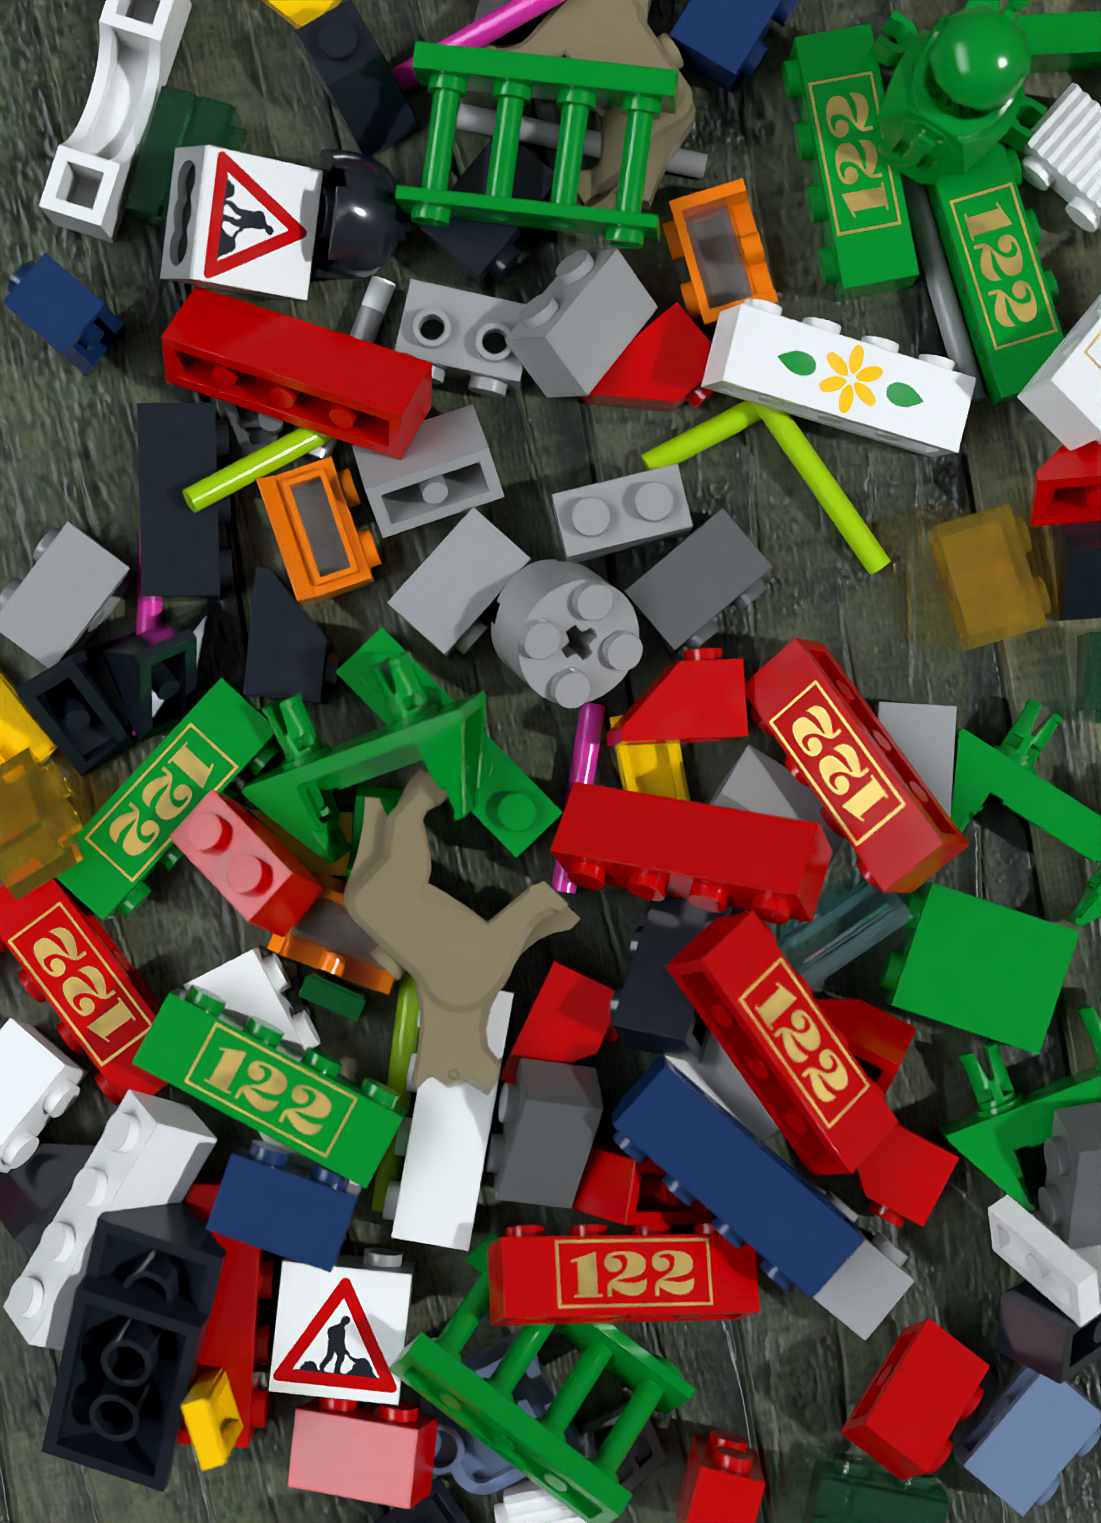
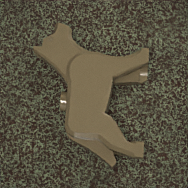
[484,0,696,210]
[344,769,581,1096]

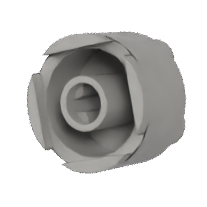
[491,559,643,708]

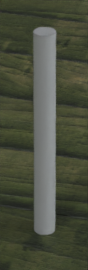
[456,103,708,179]
[900,172,986,403]

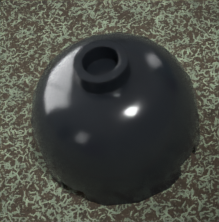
[312,148,412,280]

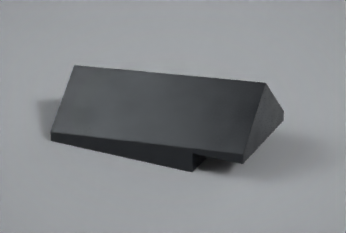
[41,1202,227,1492]

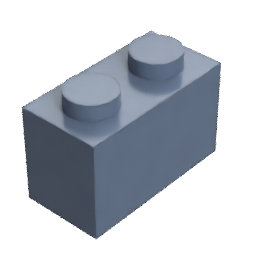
[953,1366,1101,1517]

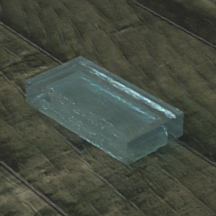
[776,880,913,988]

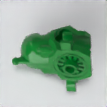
[867,0,1047,185]

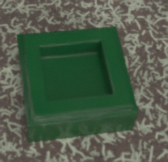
[298,970,371,1022]

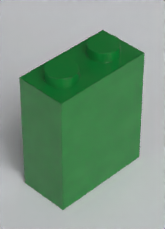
[879,881,1080,1055]

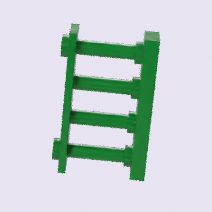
[395,41,679,249]
[389,1231,696,1523]

